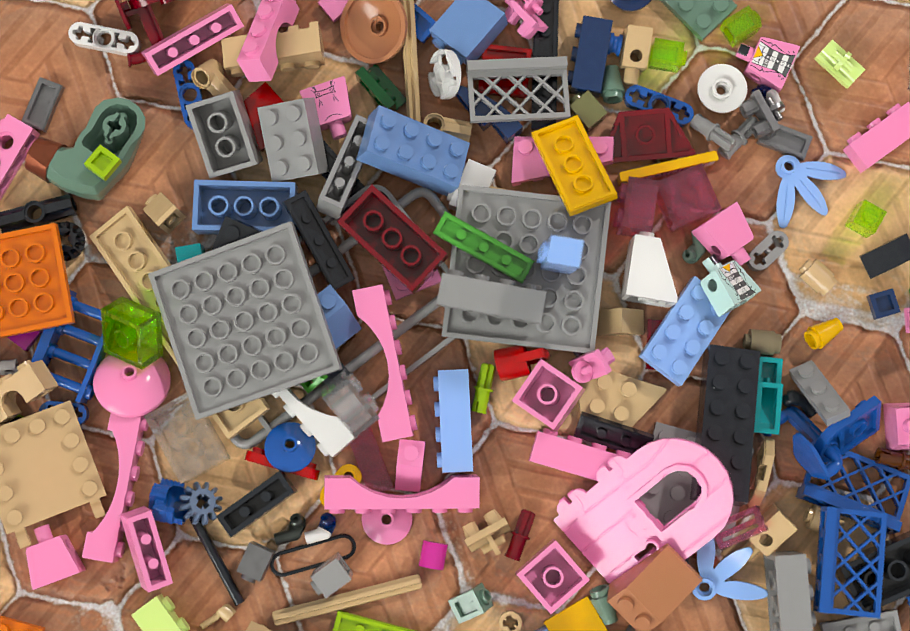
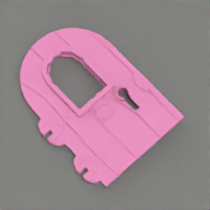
[553,438,734,584]

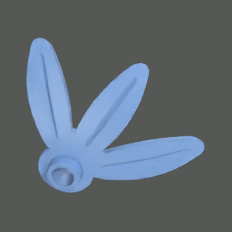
[775,155,846,228]
[692,538,768,600]

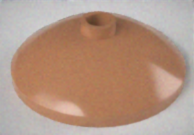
[340,0,408,64]

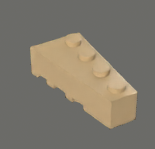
[221,21,325,77]

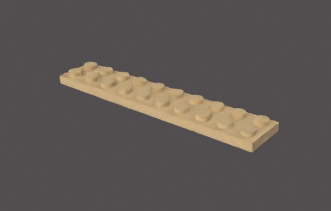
[89,206,271,439]

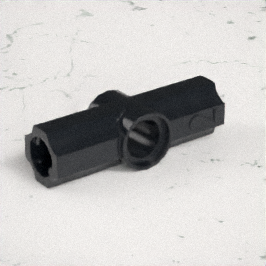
[0,194,77,233]

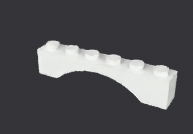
[272,388,358,457]

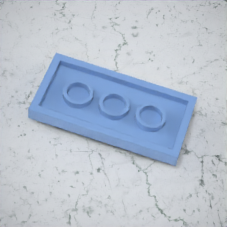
[639,276,731,387]

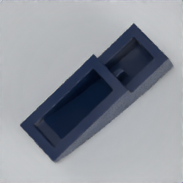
[455,85,523,144]

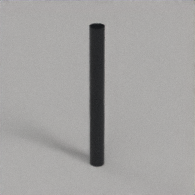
[189,516,245,606]

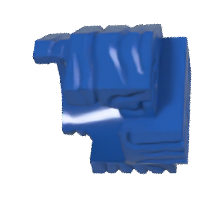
[149,478,188,525]

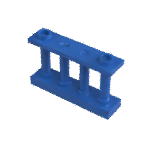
[31,290,124,404]

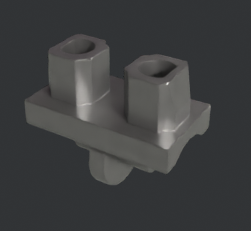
[739,89,785,139]

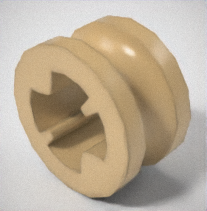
[499,610,522,631]

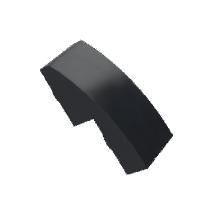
[859,233,910,279]

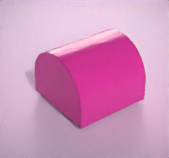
[419,540,448,570]

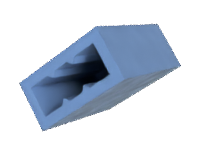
[429,0,508,65]

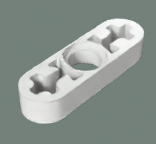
[68,22,141,56]

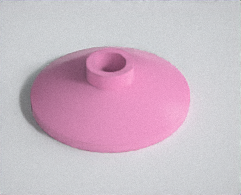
[362,493,412,545]

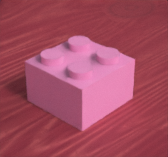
[512,359,585,431]
[515,538,590,614]

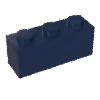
[567,15,613,98]

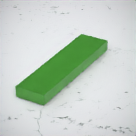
[433,211,535,284]

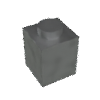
[236,541,276,583]

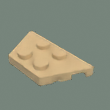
[575,371,667,427]

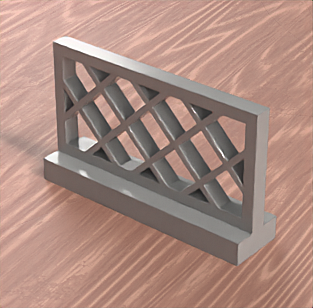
[466,56,571,123]

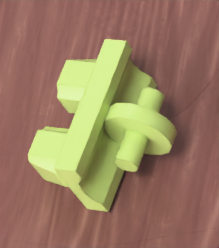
[814,40,866,89]

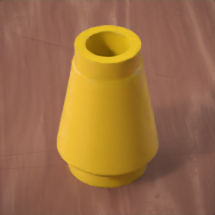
[804,318,843,350]

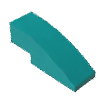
[754,356,783,435]

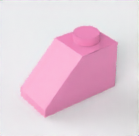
[395,439,426,492]

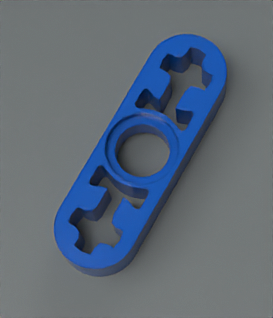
[173,60,203,130]
[624,85,694,127]

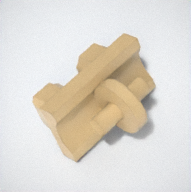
[463,509,511,556]

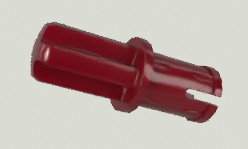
[504,509,536,561]

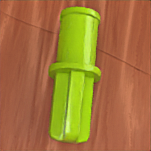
[470,363,496,414]

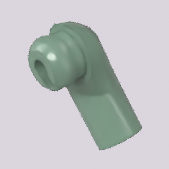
[682,230,706,264]

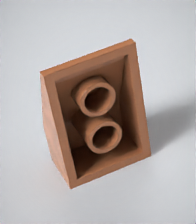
[607,543,702,631]

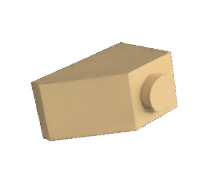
[143,192,186,234]

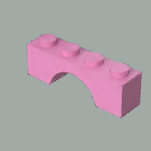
[237,0,299,82]

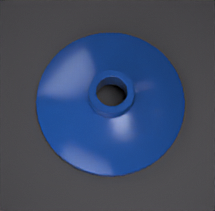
[264,422,316,472]

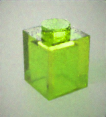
[719,5,762,48]
[648,38,688,73]
[845,200,887,238]

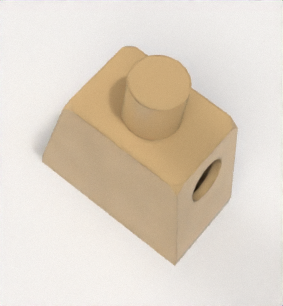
[619,24,653,85]
[742,503,798,561]

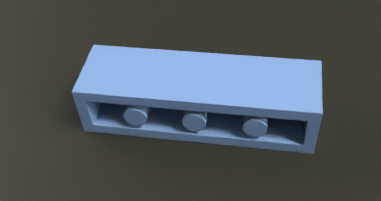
[536,235,584,274]
[433,369,473,473]

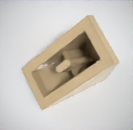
[596,308,644,336]

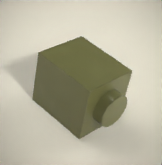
[569,90,608,133]

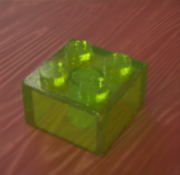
[100,296,163,369]

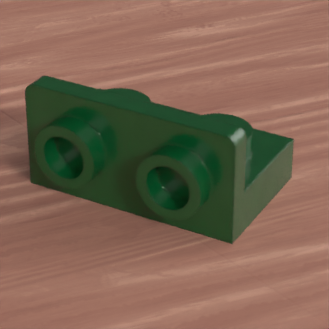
[355,64,406,112]

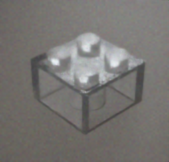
[320,370,380,438]

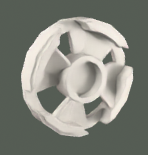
[428,49,461,99]

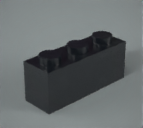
[216,471,298,538]

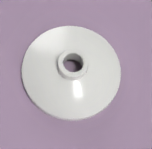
[697,64,747,113]

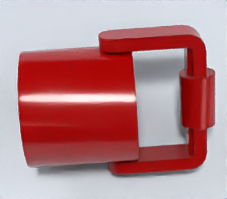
[494,345,551,382]

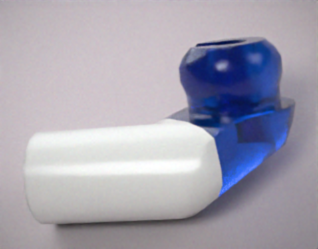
[751,84,785,113]
[304,512,336,545]

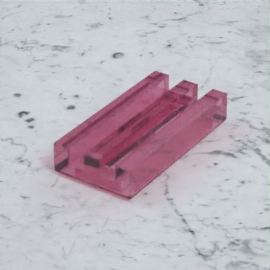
[715,505,769,550]

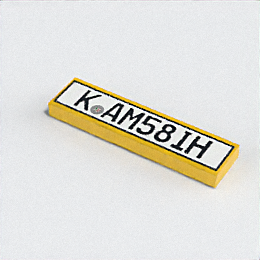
[616,151,719,187]

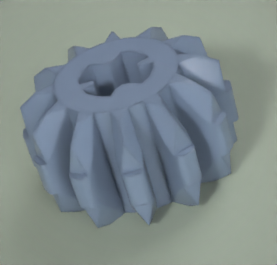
[179,482,222,525]

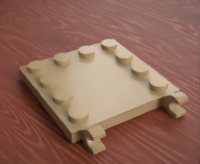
[0,400,107,549]

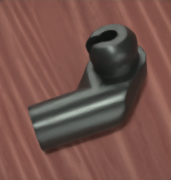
[274,513,306,546]

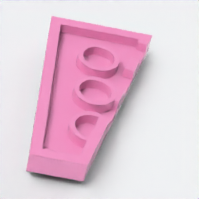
[511,137,614,186]

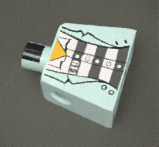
[701,254,762,317]

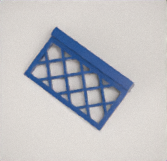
[795,451,910,535]
[813,506,887,619]

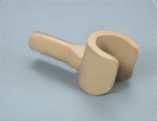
[200,604,236,629]

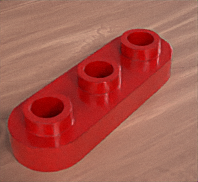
[244,446,320,481]

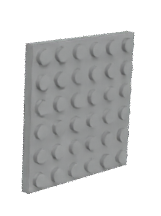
[442,184,611,353]
[148,221,342,420]

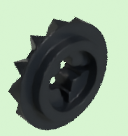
[56,221,85,261]

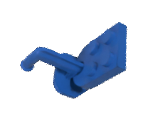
[762,395,882,480]

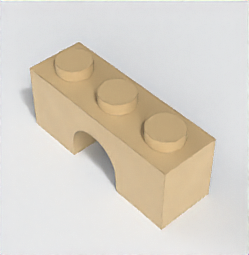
[0,360,59,426]

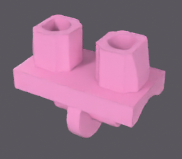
[504,0,548,40]
[568,347,615,383]

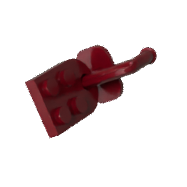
[115,0,173,67]

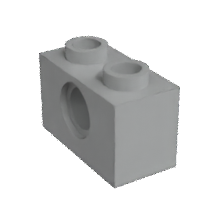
[310,552,353,598]

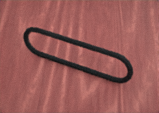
[270,534,356,577]

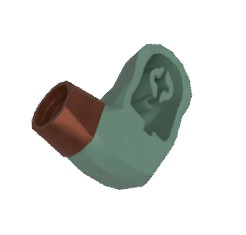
[25,97,145,200]

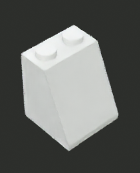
[620,231,678,308]

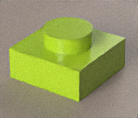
[84,145,122,181]

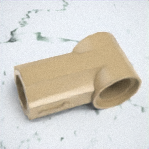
[191,59,237,96]
[423,113,472,142]

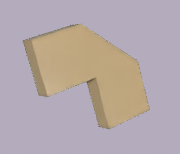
[748,437,775,509]

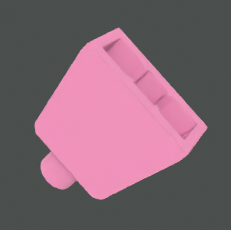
[691,202,754,266]
[883,403,910,451]
[26,524,86,590]

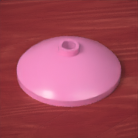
[93,347,171,417]

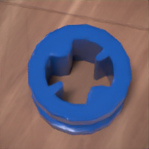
[607,33,623,57]

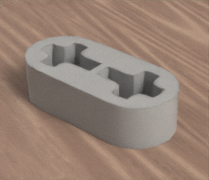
[747,231,789,272]

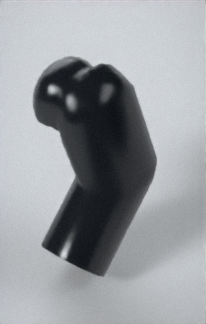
[782,390,817,418]

